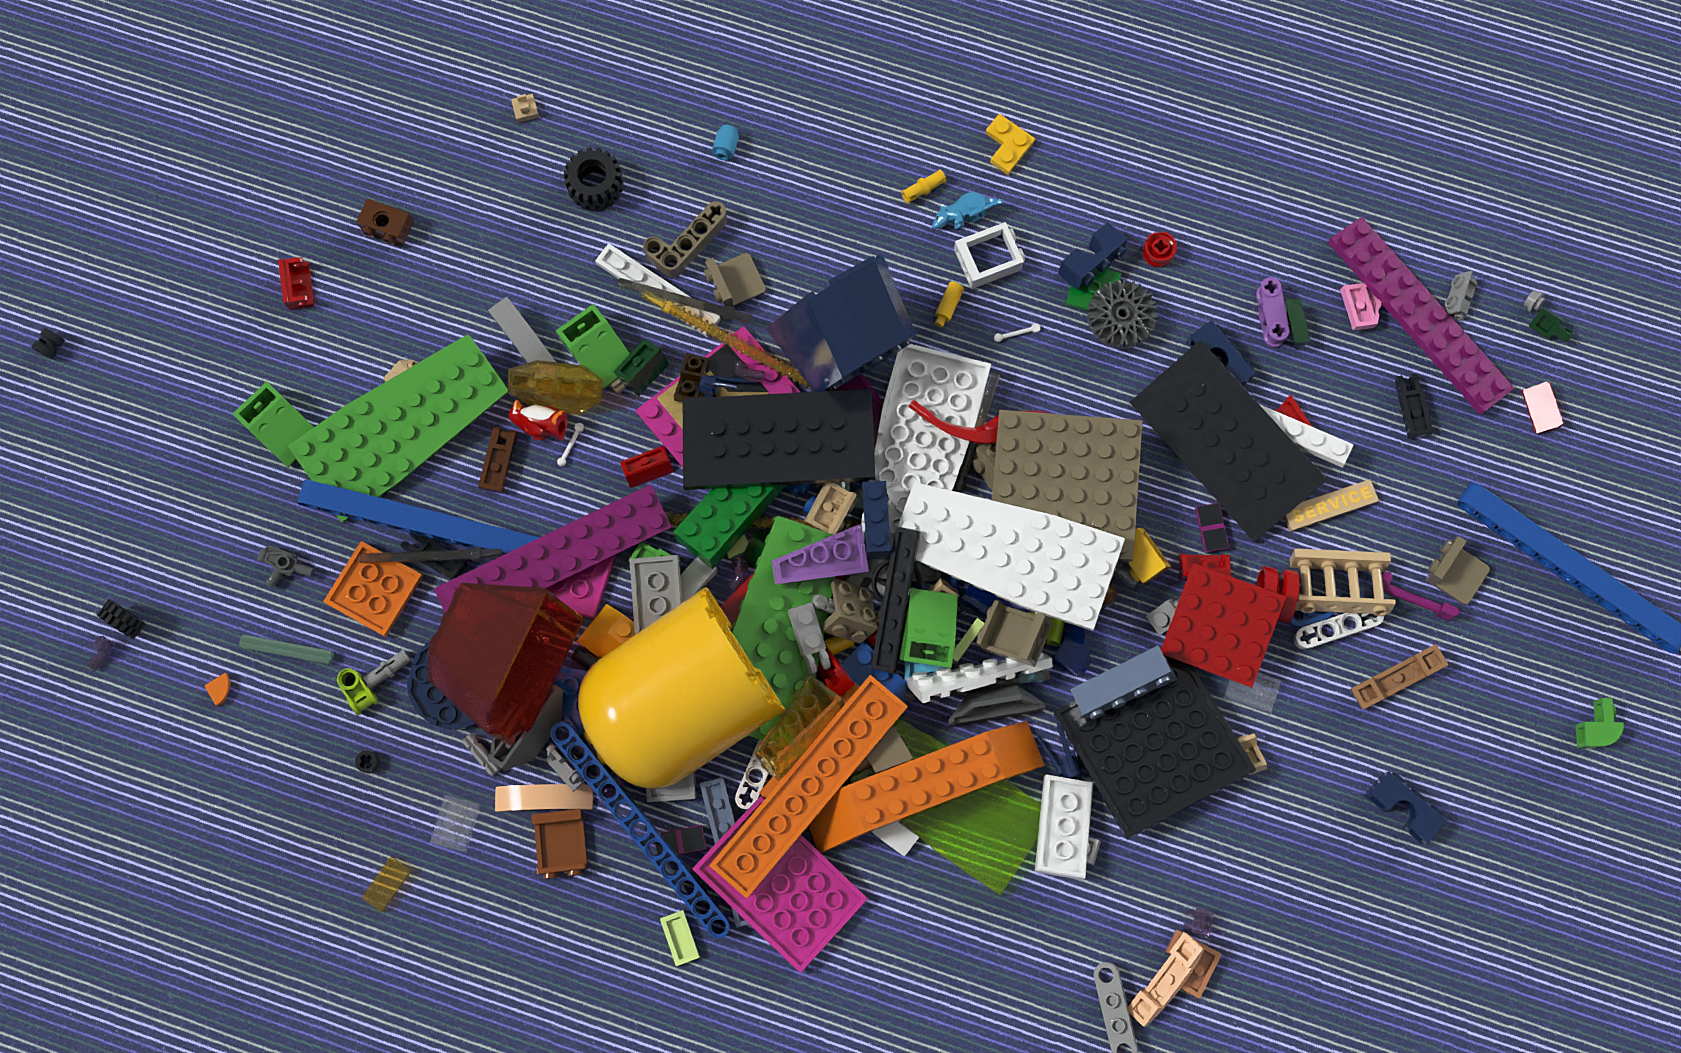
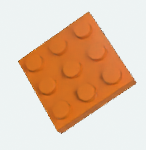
[323,541,423,637]

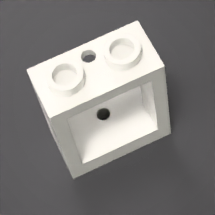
[954,222,1025,289]

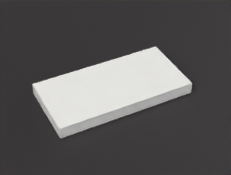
[1035,775,1093,880]

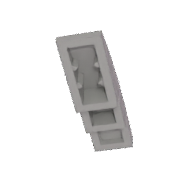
[488,297,565,388]

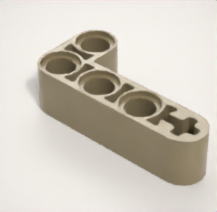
[643,201,727,278]

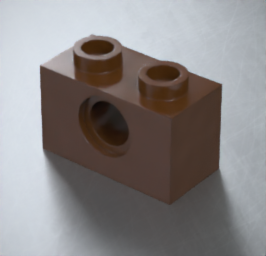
[356,198,414,246]

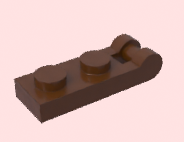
[478,426,518,494]

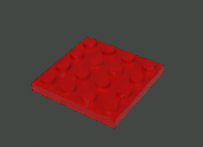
[1161,562,1286,688]

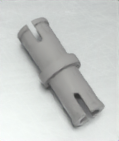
[363,649,412,690]

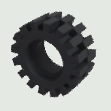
[97,599,146,640]

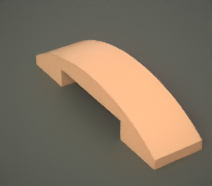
[495,784,593,812]
[1128,932,1204,1027]

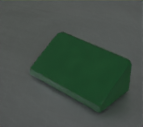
[1285,299,1310,350]

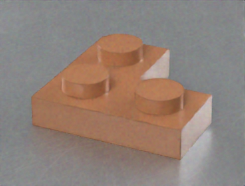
[1165,930,1222,999]

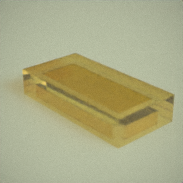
[362,856,412,912]

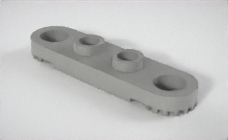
[1094,962,1138,1053]

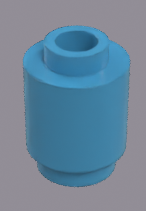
[712,125,739,160]

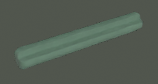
[239,635,334,664]

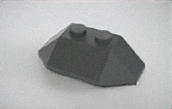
[488,678,563,771]
[948,681,1045,727]

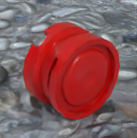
[1142,231,1177,268]

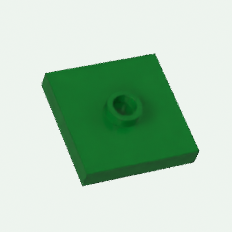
[1065,270,1121,311]

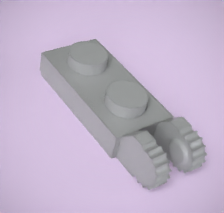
[788,602,830,674]

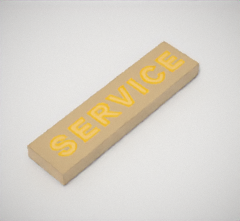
[1284,480,1379,532]

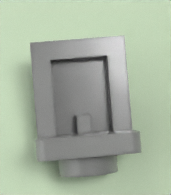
[1146,597,1179,636]

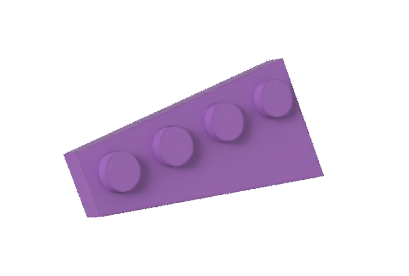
[771,524,869,585]

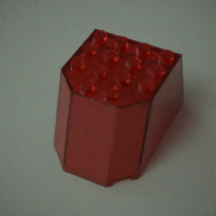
[427,583,584,746]

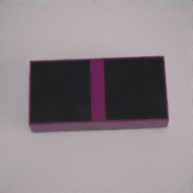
[1195,503,1229,553]
[655,825,707,855]

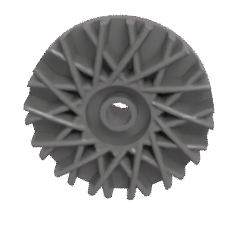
[1087,279,1158,349]

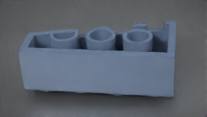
[1070,646,1177,719]

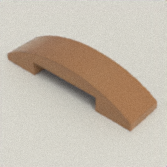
[1351,644,1448,710]

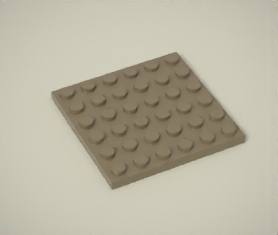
[992,410,1143,562]

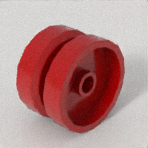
[1255,566,1299,623]

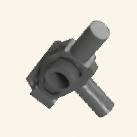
[256,546,315,588]

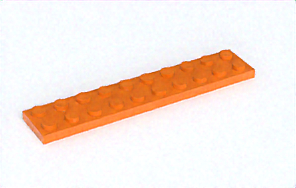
[709,675,908,899]

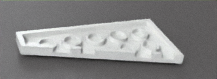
[906,651,1053,703]

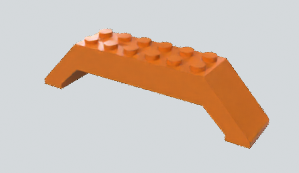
[808,721,1045,853]

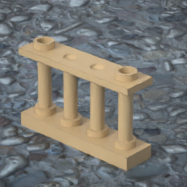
[1289,549,1396,616]

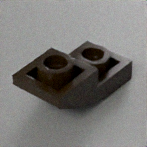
[674,353,709,403]

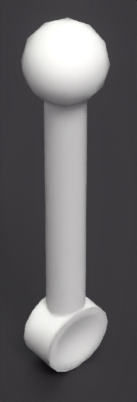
[994,323,1040,342]
[557,423,584,467]

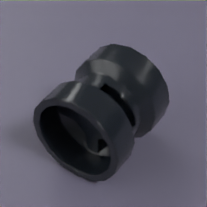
[31,328,65,359]

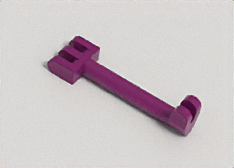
[1382,572,1459,621]

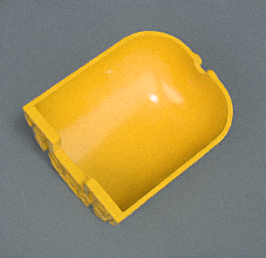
[578,587,785,789]

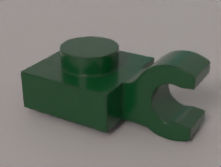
[1529,306,1573,343]

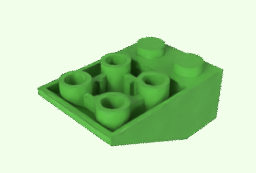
[556,304,630,392]
[232,381,314,468]
[899,588,958,668]

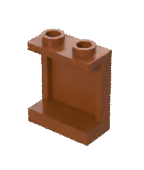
[531,809,589,879]

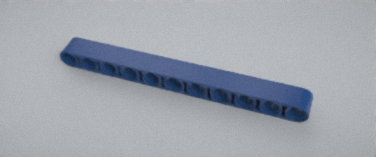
[297,480,540,556]
[1457,483,1681,654]
[551,722,731,938]

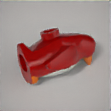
[508,400,567,441]

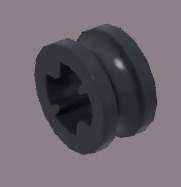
[355,751,380,774]

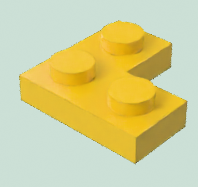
[985,113,1035,175]

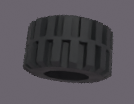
[564,147,624,211]

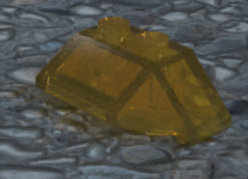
[508,360,603,415]

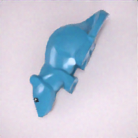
[932,192,1004,230]

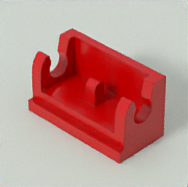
[278,257,315,310]
[1178,554,1231,581]
[817,645,854,700]

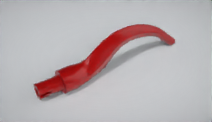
[909,400,1047,444]

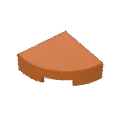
[204,673,231,707]

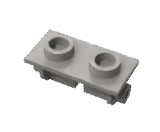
[1444,271,1477,321]
[545,744,592,792]

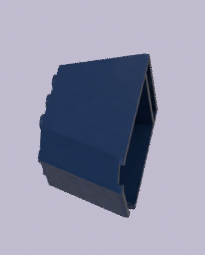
[766,254,916,392]

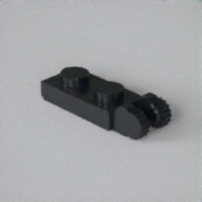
[1395,373,1433,439]
[400,533,467,580]

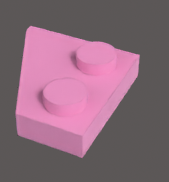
[1340,283,1382,331]

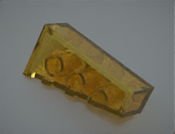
[755,673,845,781]

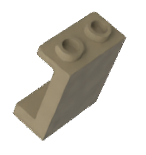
[977,600,1053,667]

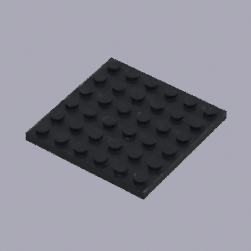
[1053,656,1256,840]

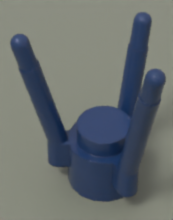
[699,375,759,397]
[1037,722,1083,778]

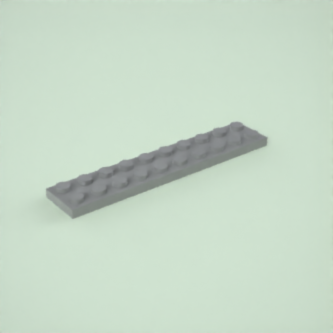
[629,555,697,802]

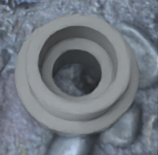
[1524,290,1545,313]

